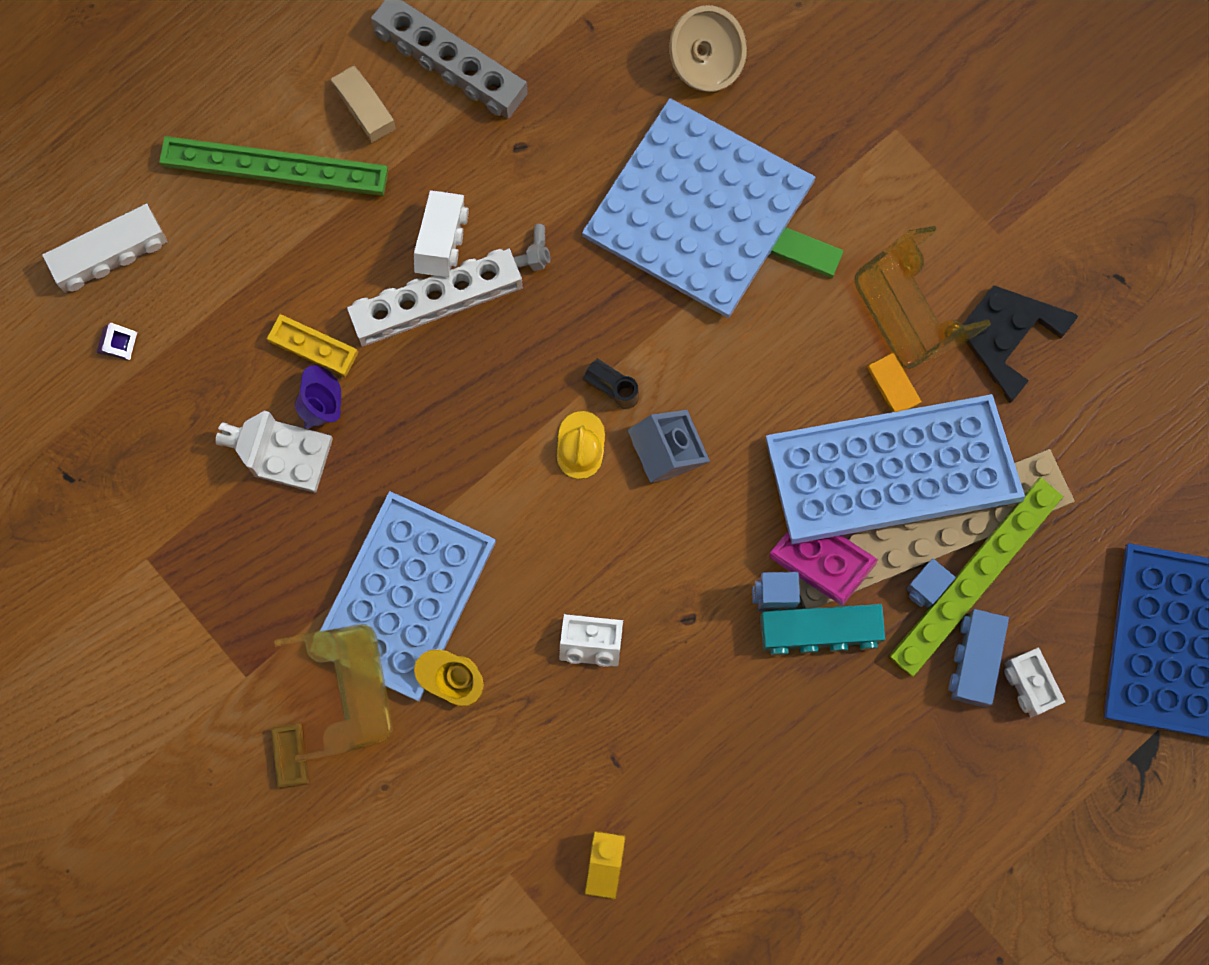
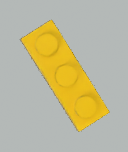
[267,314,359,378]

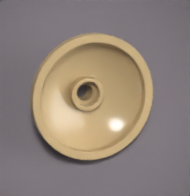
[669,5,747,92]

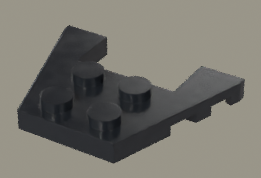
[958,285,1079,403]

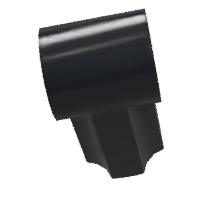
[583,358,639,409]

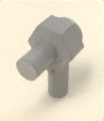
[514,224,551,271]

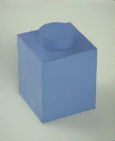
[905,558,956,608]

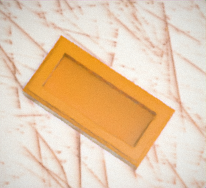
[867,353,922,412]

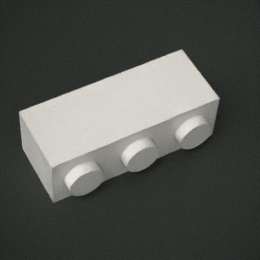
[414,190,469,278]

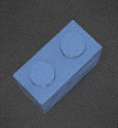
[752,572,800,612]

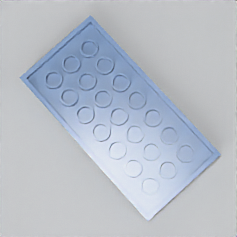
[765,394,1025,544]

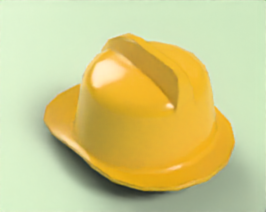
[557,411,605,479]
[414,649,484,706]

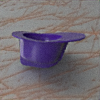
[295,365,341,429]

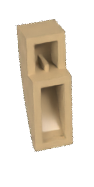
[330,66,396,143]

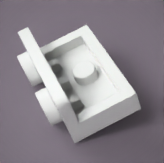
[1004,647,1065,717]

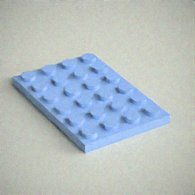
[310,491,496,702]

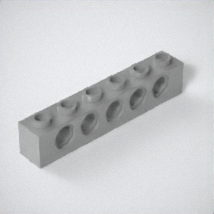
[371,0,528,119]

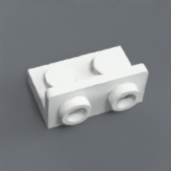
[559,614,623,667]

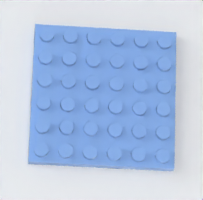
[582,98,815,319]

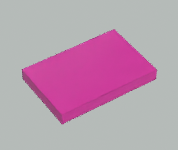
[769,532,878,606]

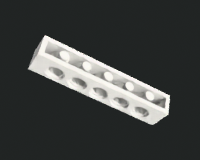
[347,248,523,347]

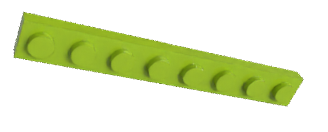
[888,477,1064,677]

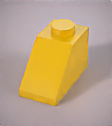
[585,832,625,899]

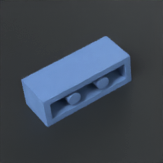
[948,609,1009,708]

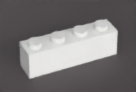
[43,203,168,293]

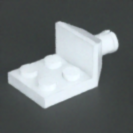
[216,411,333,493]

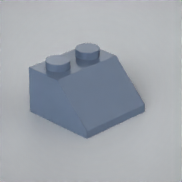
[628,410,710,483]

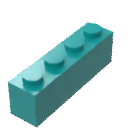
[760,604,886,656]

